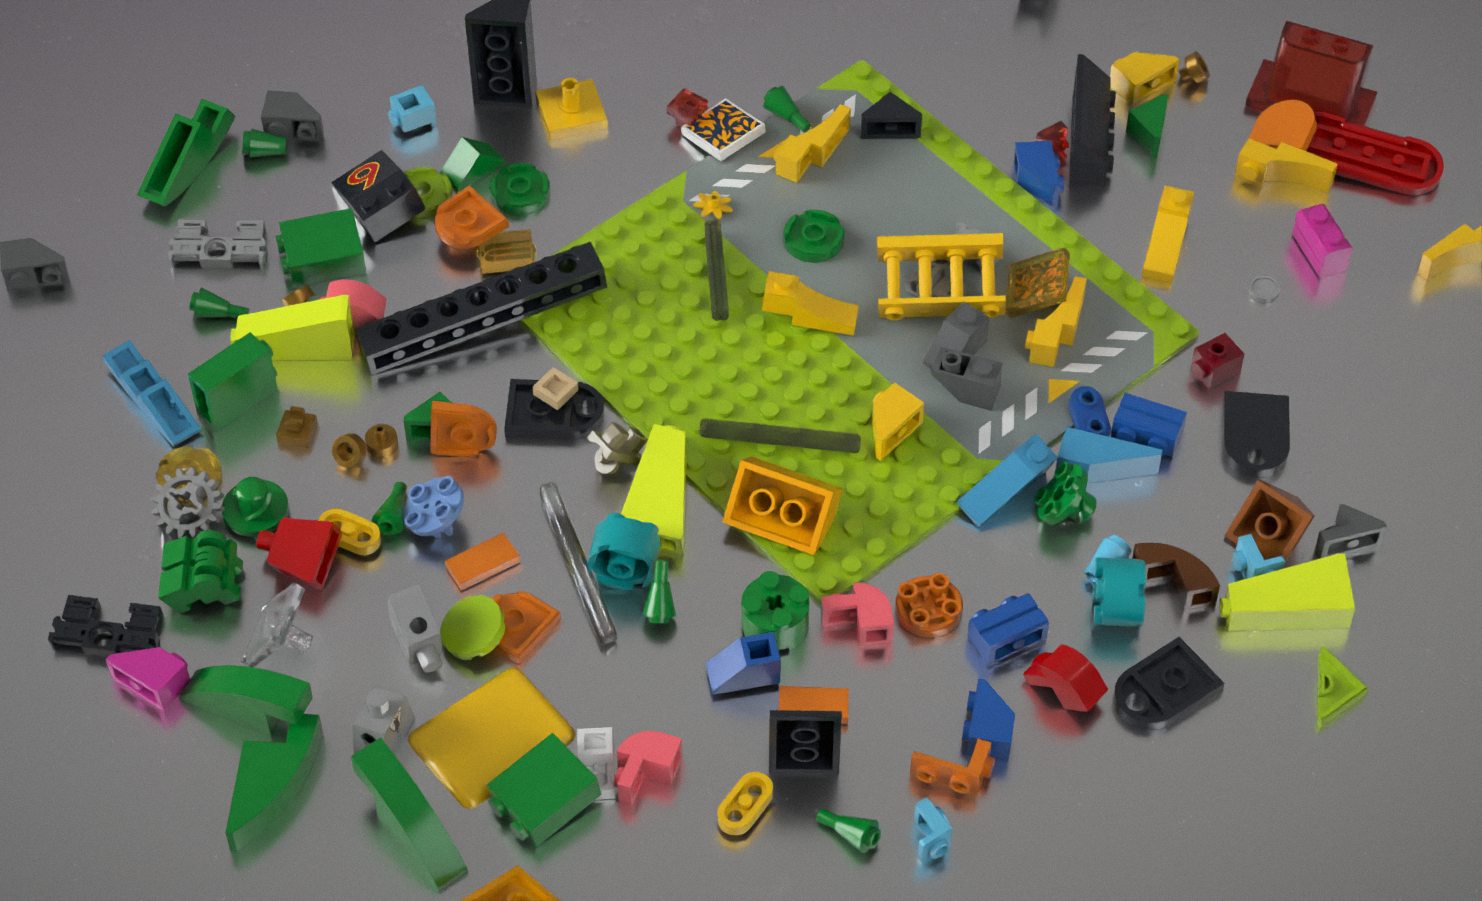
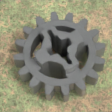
[150,467,225,538]

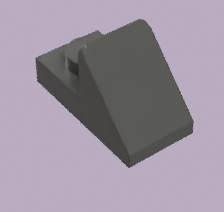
[1314,504,1387,559]

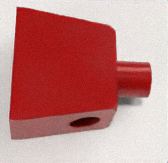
[256,518,343,591]

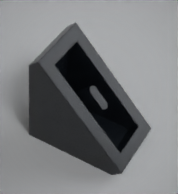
[861,92,922,139]

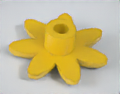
[693,191,733,219]

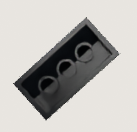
[465,0,537,108]
[1069,54,1116,186]

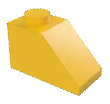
[1110,52,1180,106]
[872,382,924,461]

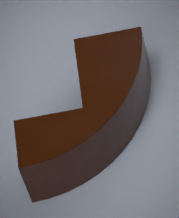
[1132,542,1220,611]

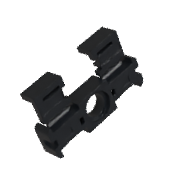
[48,595,163,657]

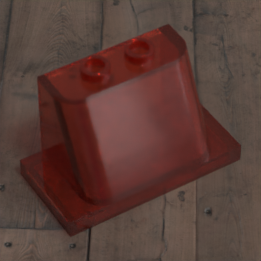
[1245,20,1378,126]

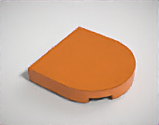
[1248,100,1317,151]
[434,185,509,248]
[430,401,497,457]
[492,591,561,665]

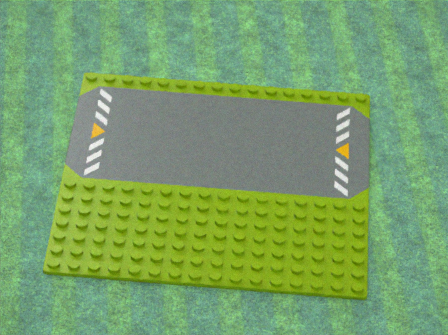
[519,61,1199,605]

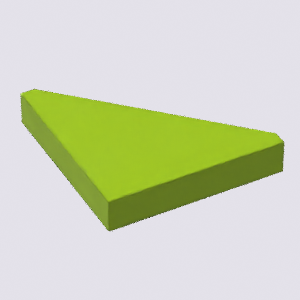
[1317,646,1369,728]

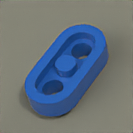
[1068,386,1111,437]

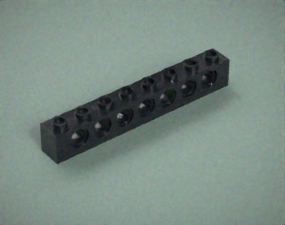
[354,242,607,375]

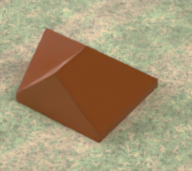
[1224,480,1315,564]

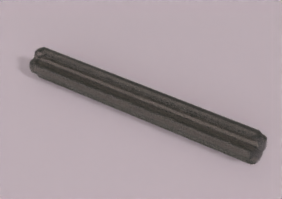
[699,418,861,453]

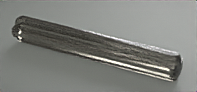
[704,219,729,321]

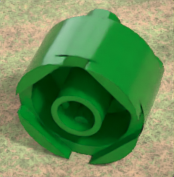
[741,571,810,650]

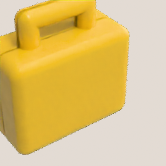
[408,668,576,808]

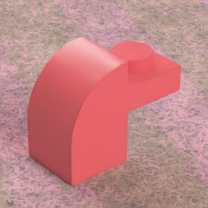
[318,280,387,329]
[821,582,894,647]
[614,731,683,806]

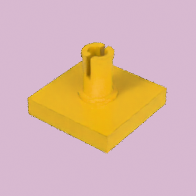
[535,78,608,141]

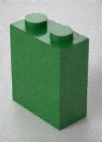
[275,208,366,288]
[188,332,278,432]
[487,732,602,847]

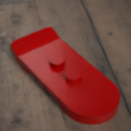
[1306,111,1444,196]

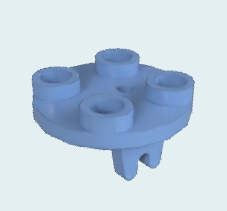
[404,476,464,539]

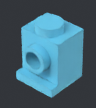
[388,85,437,133]

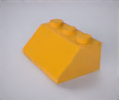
[722,456,843,555]

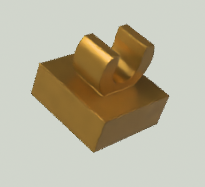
[276,406,318,448]

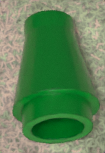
[242,128,286,158]

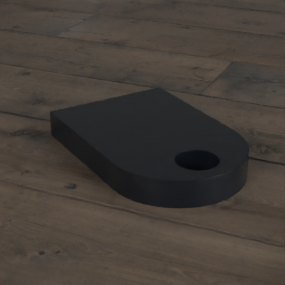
[504,379,604,440]
[1223,391,1290,478]
[1113,636,1225,730]

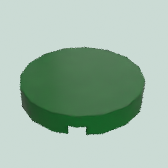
[489,163,550,215]
[783,209,845,263]

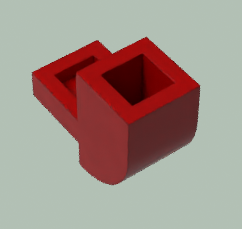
[1023,644,1108,712]

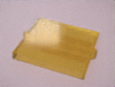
[476,229,536,274]

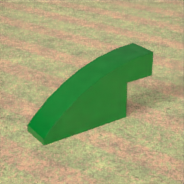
[137,99,236,207]
[179,665,313,736]
[225,714,323,851]
[351,737,468,892]

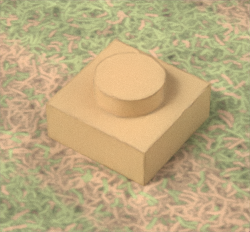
[532,367,578,410]

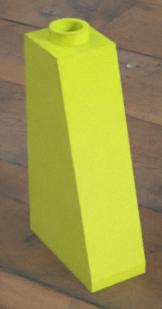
[230,295,355,361]
[621,424,687,555]
[1219,553,1355,631]

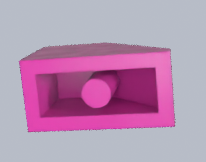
[106,647,190,711]

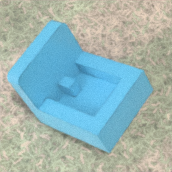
[1233,534,1285,579]
[914,797,952,863]

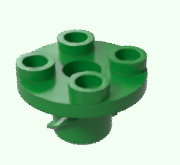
[1034,461,1097,525]
[222,477,289,540]

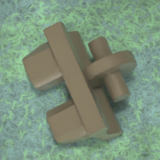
[587,422,648,474]

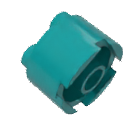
[587,513,661,591]
[1092,557,1146,627]

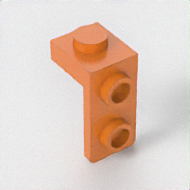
[910,739,995,795]

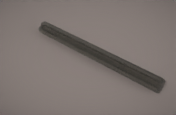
[539,482,617,645]

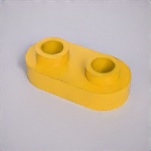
[318,508,381,555]
[717,772,773,835]

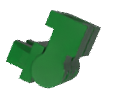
[158,530,243,614]

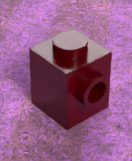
[1191,333,1245,389]

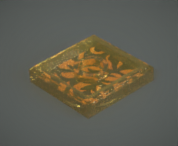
[1005,247,1070,318]

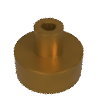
[1179,51,1210,83]
[281,284,315,306]
[365,424,398,458]
[332,433,367,468]

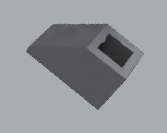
[261,90,325,141]
[0,238,70,290]
[931,346,1003,411]

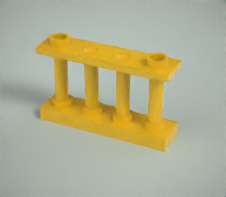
[877,233,1006,321]

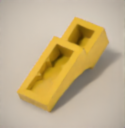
[773,104,851,183]
[1235,138,1338,192]
[1141,185,1195,283]
[1417,224,1482,281]
[762,271,859,336]
[1025,276,1087,367]

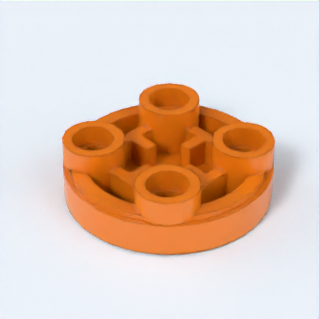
[895,573,963,638]

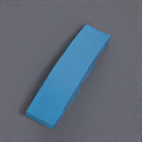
[103,340,201,447]

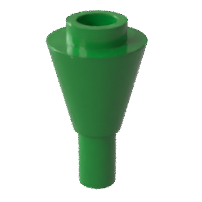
[763,86,811,133]
[189,287,250,318]
[372,482,407,535]
[643,559,676,623]
[816,808,881,853]

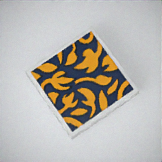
[681,98,766,161]

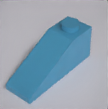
[1056,427,1163,484]
[957,434,1058,527]

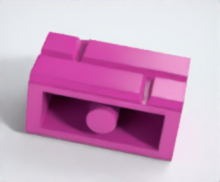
[1292,204,1353,278]

